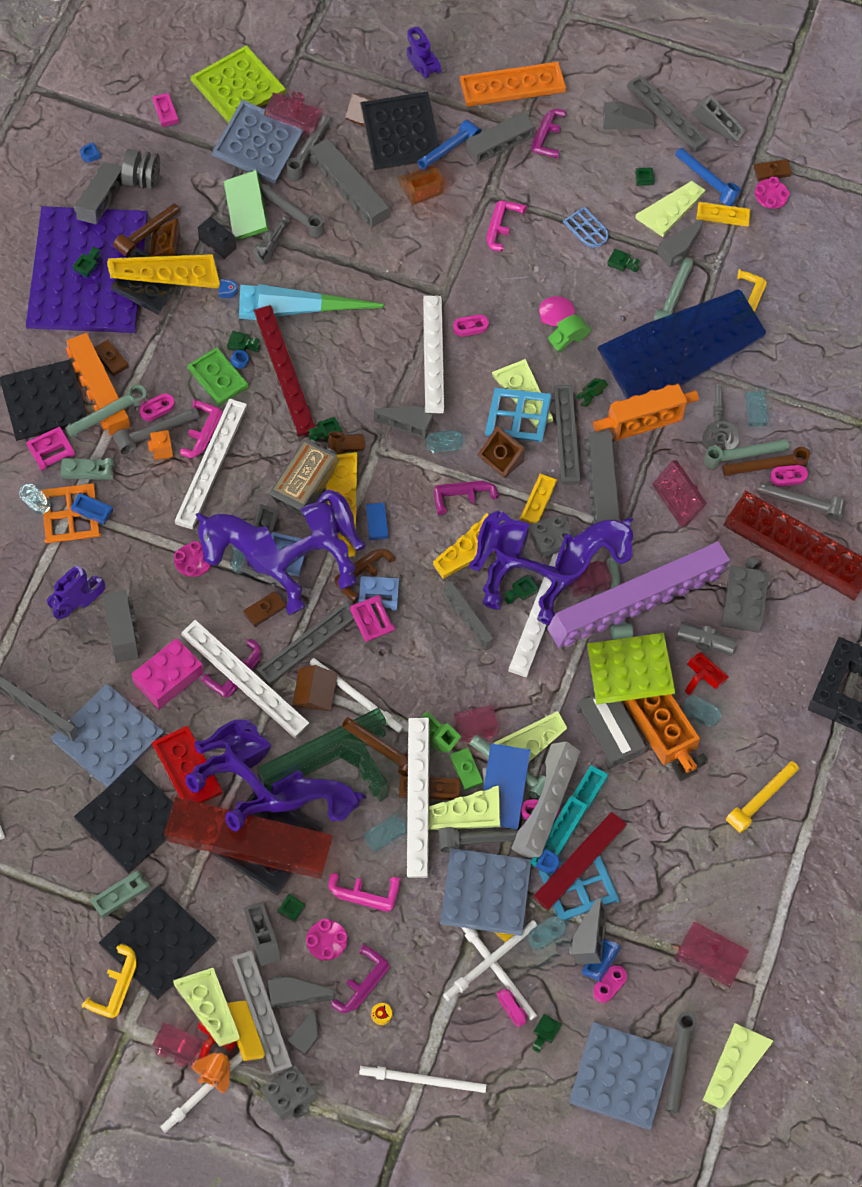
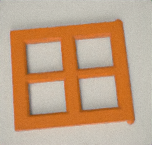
[41,483,101,543]

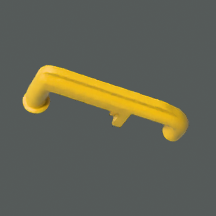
[729,269,767,325]
[82,944,136,1018]

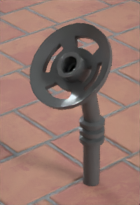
[702,385,739,450]

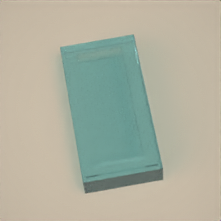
[745,392,768,426]
[363,814,407,853]

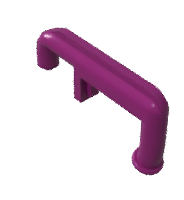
[531,108,567,159]
[433,481,499,516]
[200,639,261,698]
[331,943,390,1013]

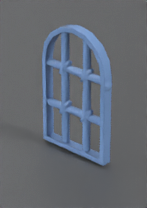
[563,207,608,248]

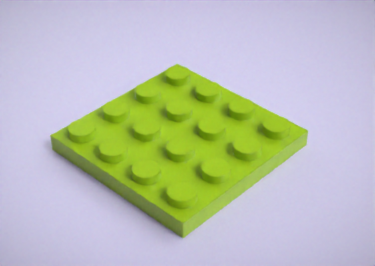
[190,45,286,123]
[587,633,675,705]

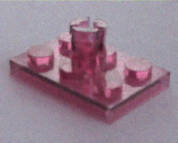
[264,91,321,133]
[652,460,707,528]
[675,921,749,988]

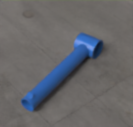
[418,119,481,169]
[675,148,741,206]

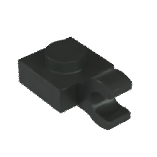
[671,753,708,782]

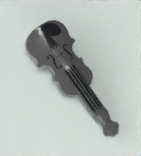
[253,216,289,265]

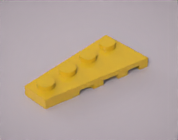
[433,513,495,579]

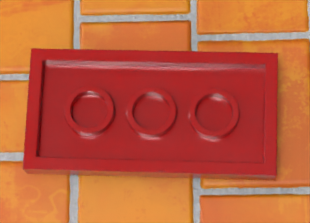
[151,725,223,811]

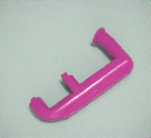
[486,201,527,252]
[179,399,222,458]
[328,872,401,912]

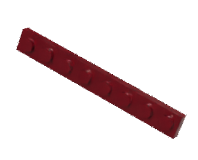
[254,305,315,437]

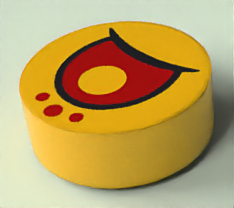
[371,1003,392,1025]

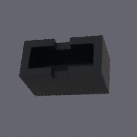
[198,216,237,259]

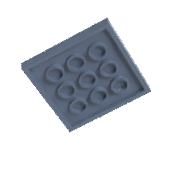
[212,100,305,184]
[51,684,164,788]
[440,848,531,936]
[569,1022,673,1130]

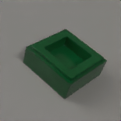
[635,168,654,186]
[277,894,306,923]

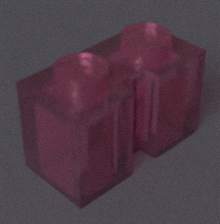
[570,561,612,597]
[453,705,498,743]
[152,1022,203,1068]

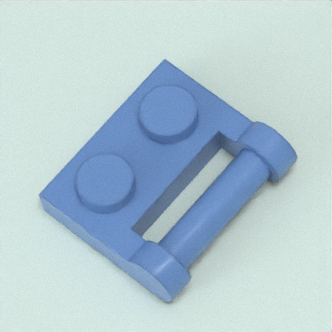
[359,576,399,611]

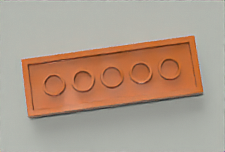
[459,62,566,107]

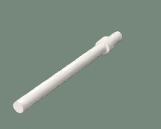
[309,658,404,733]
[443,920,537,1001]
[461,927,537,1021]
[160,1052,243,1133]
[359,1066,486,1093]

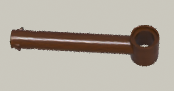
[113,204,180,258]
[722,447,810,477]
[342,717,408,777]

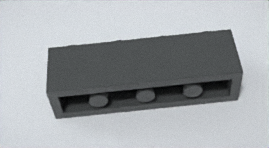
[465,112,535,165]
[74,162,122,224]

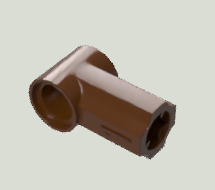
[328,432,365,455]

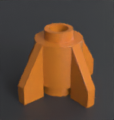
[191,1052,231,1094]

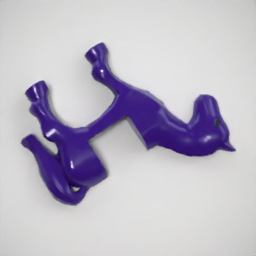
[195,489,366,615]
[469,511,633,625]
[186,719,367,831]

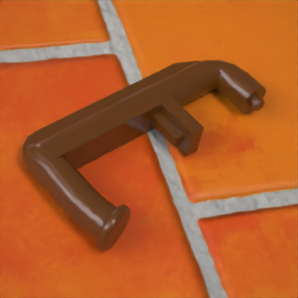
[334,549,395,603]

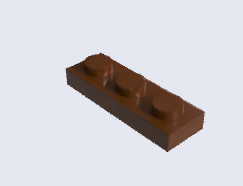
[399,776,460,800]

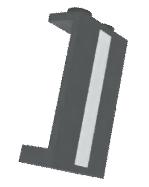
[577,695,646,770]

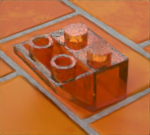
[397,166,444,205]

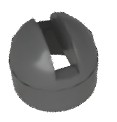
[745,557,762,570]

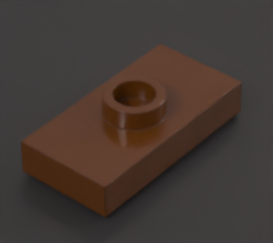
[753,159,792,181]
[94,339,129,376]
[243,591,286,627]

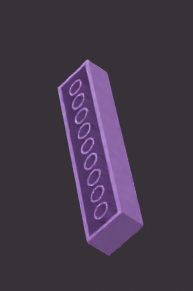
[548,541,730,648]

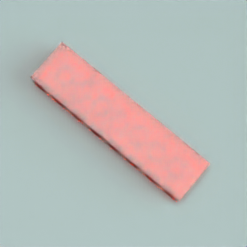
[723,490,862,601]
[164,797,333,879]

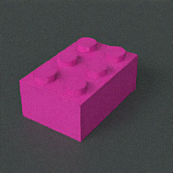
[132,638,204,710]

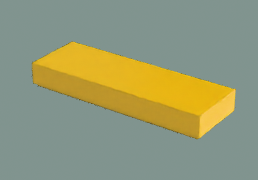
[696,202,750,227]
[519,473,557,525]
[227,1000,265,1061]

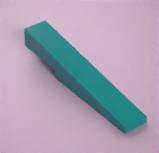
[530,765,608,874]

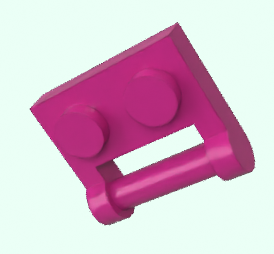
[26,427,75,471]
[350,595,396,643]

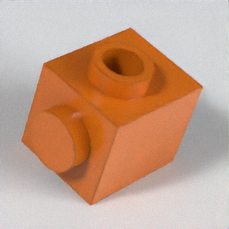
[148,430,173,460]

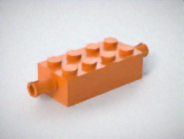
[593,384,699,441]
[623,694,700,773]

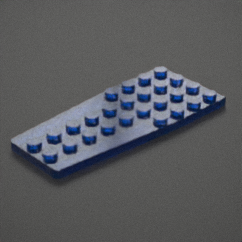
[597,290,766,399]

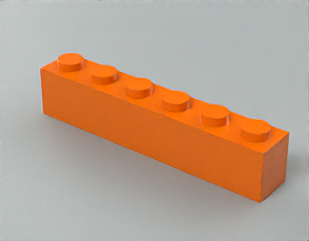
[65,333,130,435]

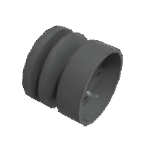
[121,148,160,190]

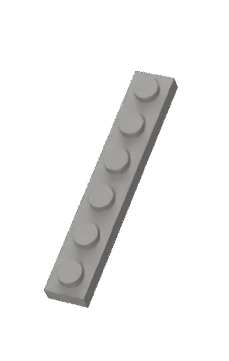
[232,950,292,1075]

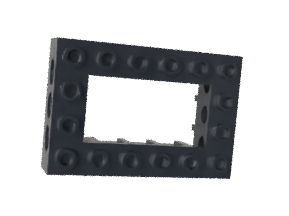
[807,637,862,733]

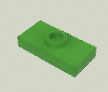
[450,748,483,791]

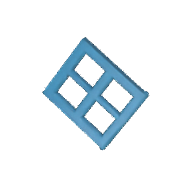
[485,388,552,443]
[538,856,620,922]

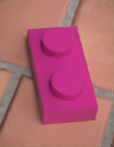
[152,93,178,127]

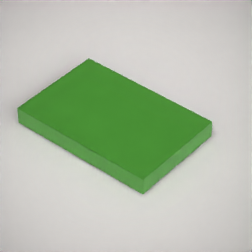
[187,347,249,406]

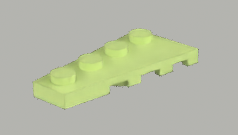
[635,181,706,237]
[492,359,553,428]
[490,711,567,763]
[429,785,501,830]
[173,968,240,1046]
[703,1023,773,1109]

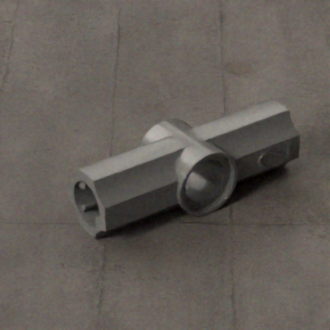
[676,622,737,656]

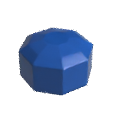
[230,350,249,369]

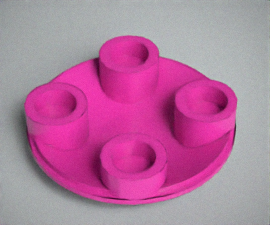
[754,177,790,209]
[539,296,575,327]
[174,541,211,577]
[306,919,347,961]

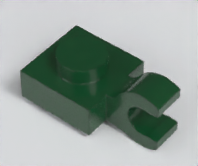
[72,247,101,278]
[607,249,640,272]
[227,331,261,352]
[576,378,608,407]
[308,417,342,441]
[504,575,539,605]
[532,1014,562,1053]

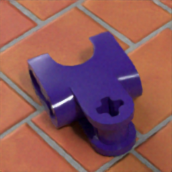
[407,27,442,79]
[47,566,106,619]

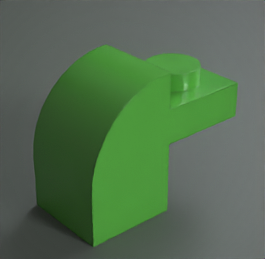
[548,315,592,352]
[420,711,461,753]

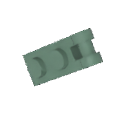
[60,458,115,480]
[91,870,151,918]

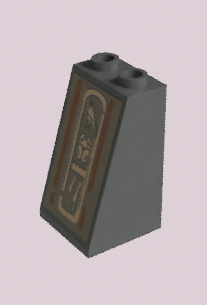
[269,439,340,517]

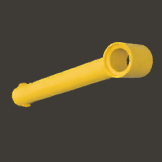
[726,761,799,834]

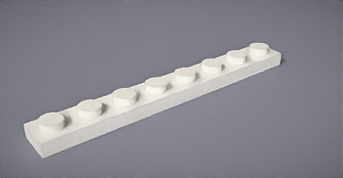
[423,296,444,413]
[175,399,247,530]
[508,552,559,678]
[181,620,309,738]
[407,718,430,878]

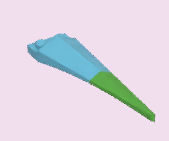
[239,284,384,320]

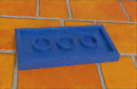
[483,743,530,829]

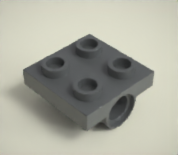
[529,514,575,557]
[260,1066,318,1121]

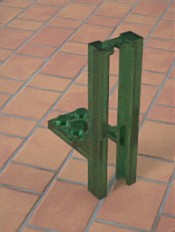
[258,707,387,802]

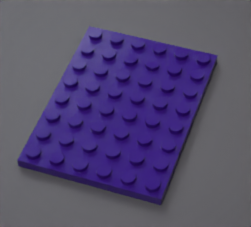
[26,206,148,333]

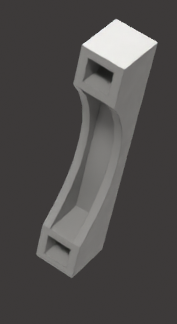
[511,741,580,858]

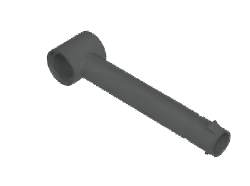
[287,115,331,181]
[260,183,324,238]
[113,408,199,454]
[758,482,846,522]
[665,1012,697,1113]

